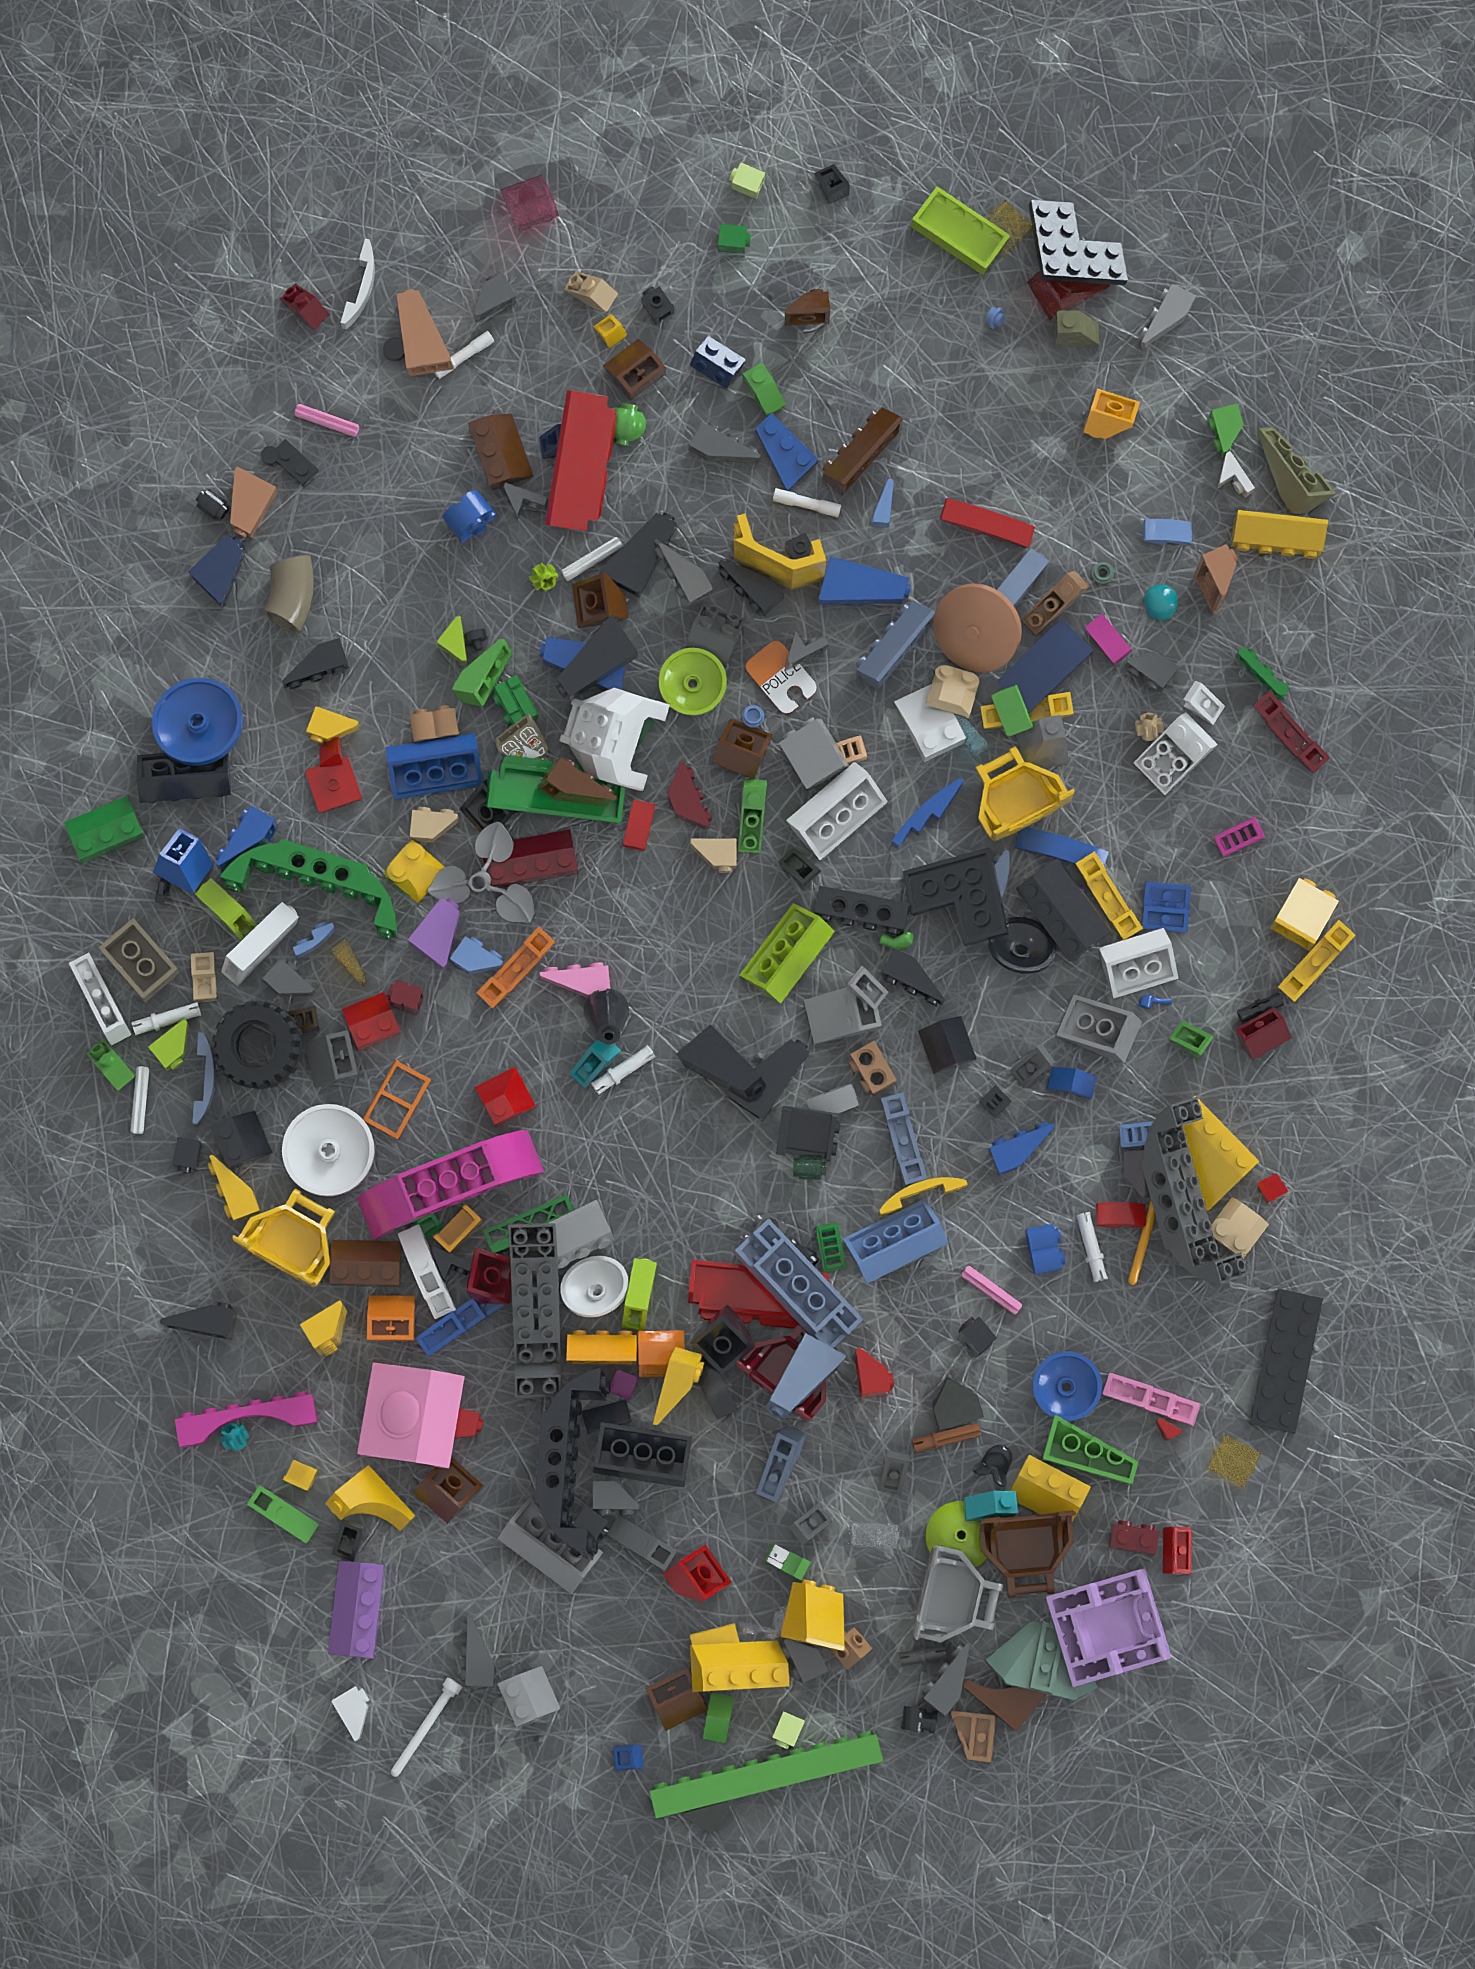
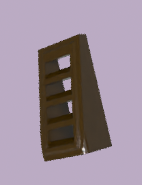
[274,1006,320,1038]

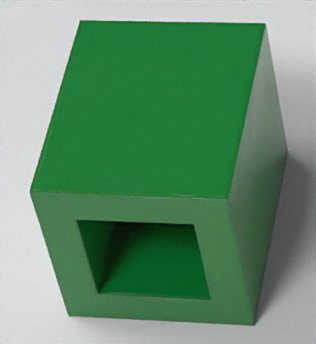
[718,223,751,254]

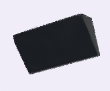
[582,1399,632,1434]

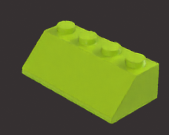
[739,903,835,1004]

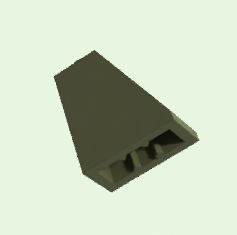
[1053,310,1099,347]

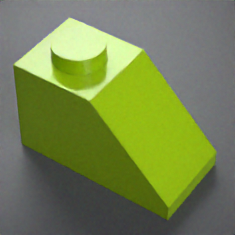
[148,1019,189,1071]

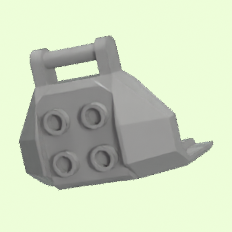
[912,1545,1004,1642]

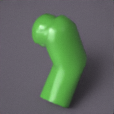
[879,931,914,951]

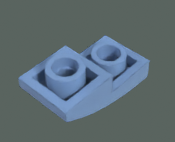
[1143,519,1192,546]
[293,921,335,959]

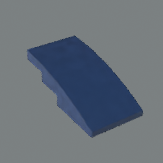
[996,619,1094,714]

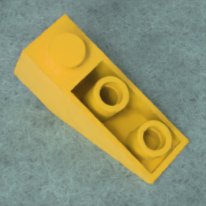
[208,1155,261,1222]

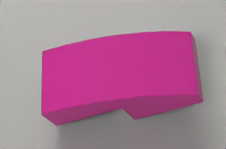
[1084,614,1132,665]

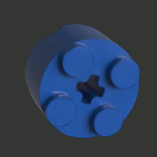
[443,490,497,543]

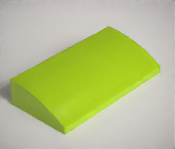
[910,186,1011,276]

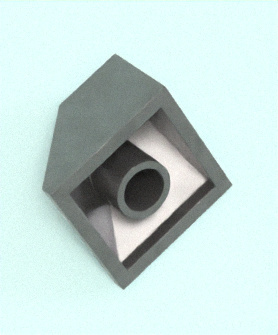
[1016,715,1069,769]

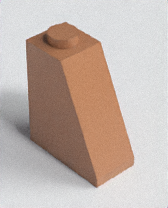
[230,467,278,539]

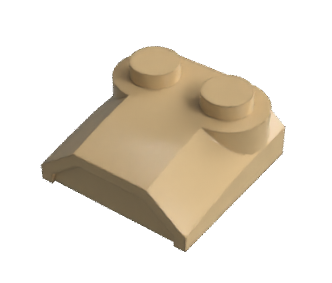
[925,665,980,718]
[1211,1197,1269,1259]

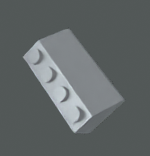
[549,1200,615,1269]
[497,1497,603,1594]

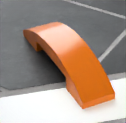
[476,927,555,1008]

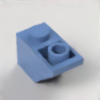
[450,936,504,975]

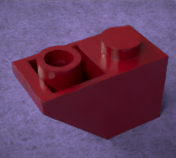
[280,284,330,330]

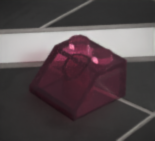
[500,174,559,232]

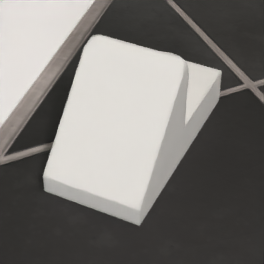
[1218,451,1255,498]
[1183,681,1225,725]

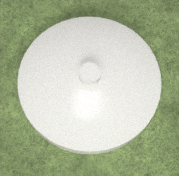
[282,1104,375,1197]

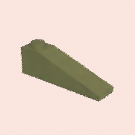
[1257,427,1336,514]

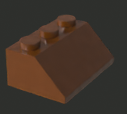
[468,414,534,491]
[330,1240,402,1287]

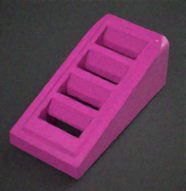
[1214,817,1266,857]

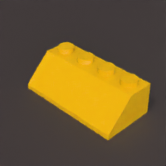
[1231,510,1328,559]
[300,1300,348,1356]
[690,1640,790,1692]

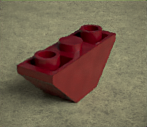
[667,762,712,830]

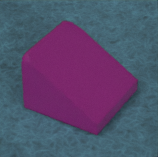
[611,1369,638,1400]

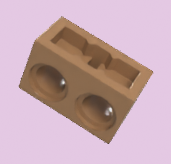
[848,1041,897,1096]

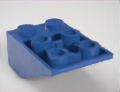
[215,805,278,873]

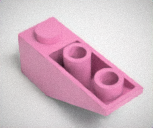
[540,963,610,997]

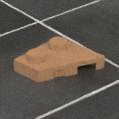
[951,1711,996,1762]

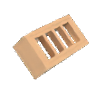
[836,735,867,764]

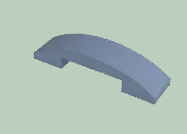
[192,1033,216,1127]
[881,1092,928,1186]

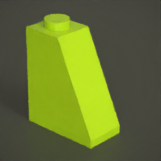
[195,878,257,941]
[621,1258,657,1331]

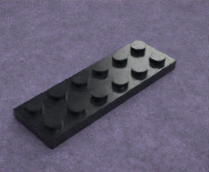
[1249,1288,1323,1434]

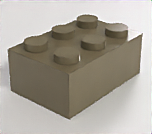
[98,918,180,1003]

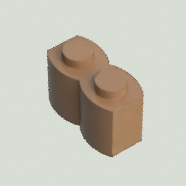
[410,705,459,743]

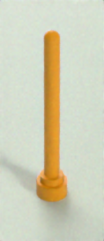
[1128,1201,1156,1285]

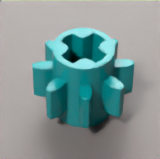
[219,1422,249,1451]

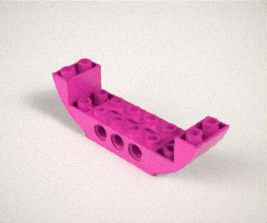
[357,1130,545,1241]

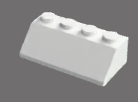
[786,762,888,861]

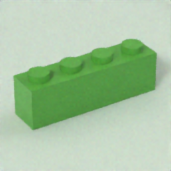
[1041,1414,1138,1486]

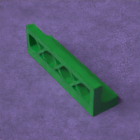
[482,1195,574,1254]

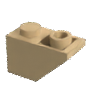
[564,271,618,312]
[410,807,459,843]

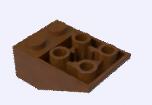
[537,758,617,807]

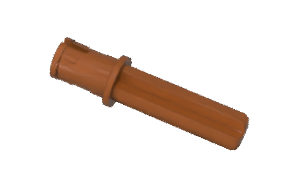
[911,1423,981,1453]

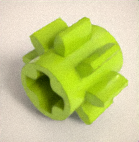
[529,562,559,592]

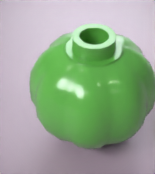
[612,403,646,446]

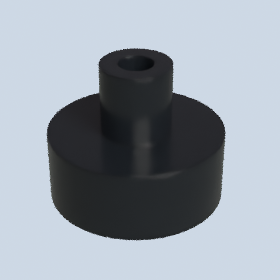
[464,629,488,651]

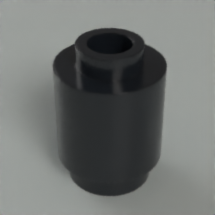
[195,489,230,521]

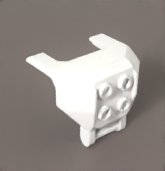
[559,688,670,791]

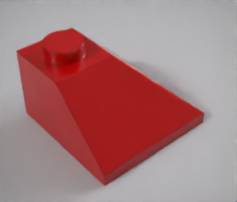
[475,1067,536,1128]
[662,1544,732,1602]

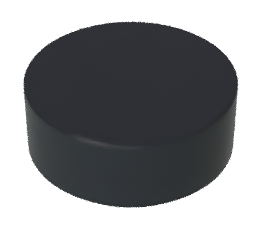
[383,337,405,361]

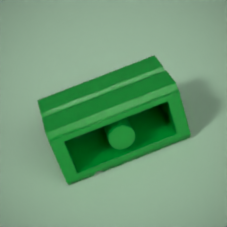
[491,675,539,727]

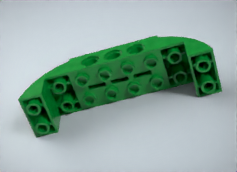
[220,839,398,939]

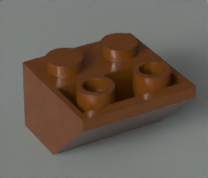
[603,339,666,401]
[645,1668,708,1731]

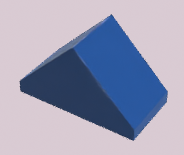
[1047,1066,1097,1099]

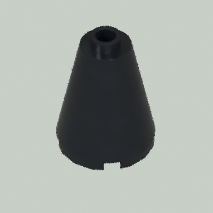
[584,989,629,1045]

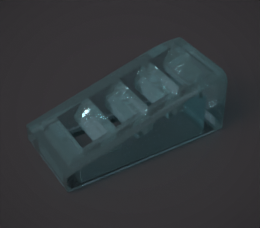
[955,714,989,761]

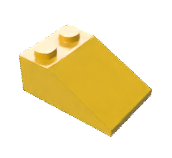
[653,1347,704,1425]

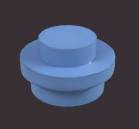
[985,307,1005,329]
[742,705,764,728]

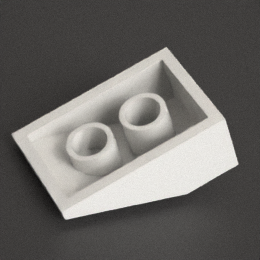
[894,684,966,762]

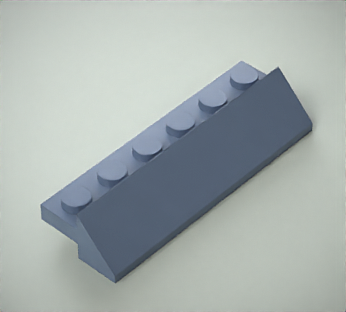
[732,1218,864,1348]

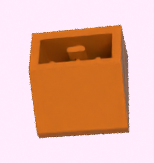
[367,1295,415,1342]

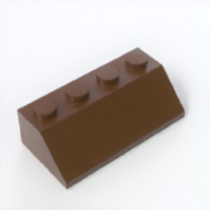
[822,407,903,496]

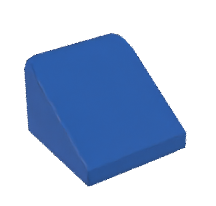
[613,1745,644,1771]

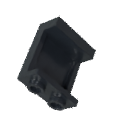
[776,1106,841,1162]

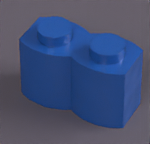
[1025,1224,1065,1275]

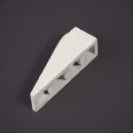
[69,953,131,1045]

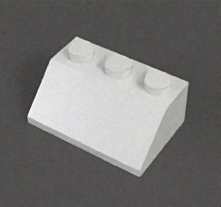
[1099,928,1178,999]

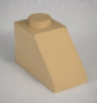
[691,839,736,873]

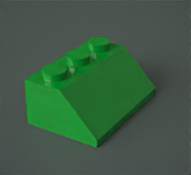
[64,796,145,864]

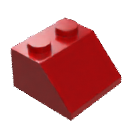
[342,992,401,1051]

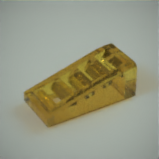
[332,939,367,987]

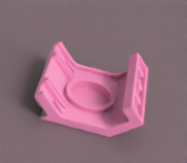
[357,1363,465,1468]

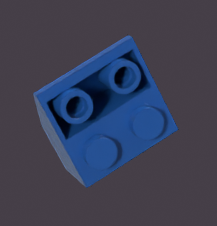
[153,828,213,895]

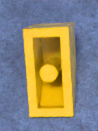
[306,706,360,744]

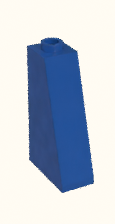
[818,556,912,605]
[540,637,626,691]

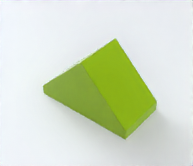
[437,616,468,665]

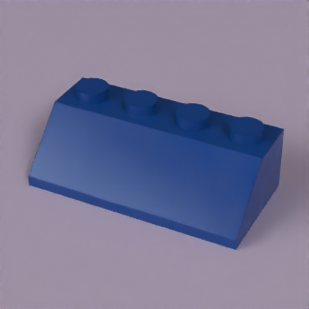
[385,733,483,800]

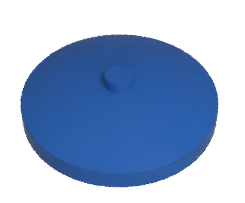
[152,678,243,766]

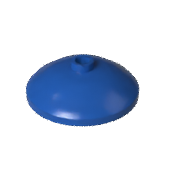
[1033,1351,1102,1421]

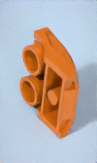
[638,1330,685,1378]

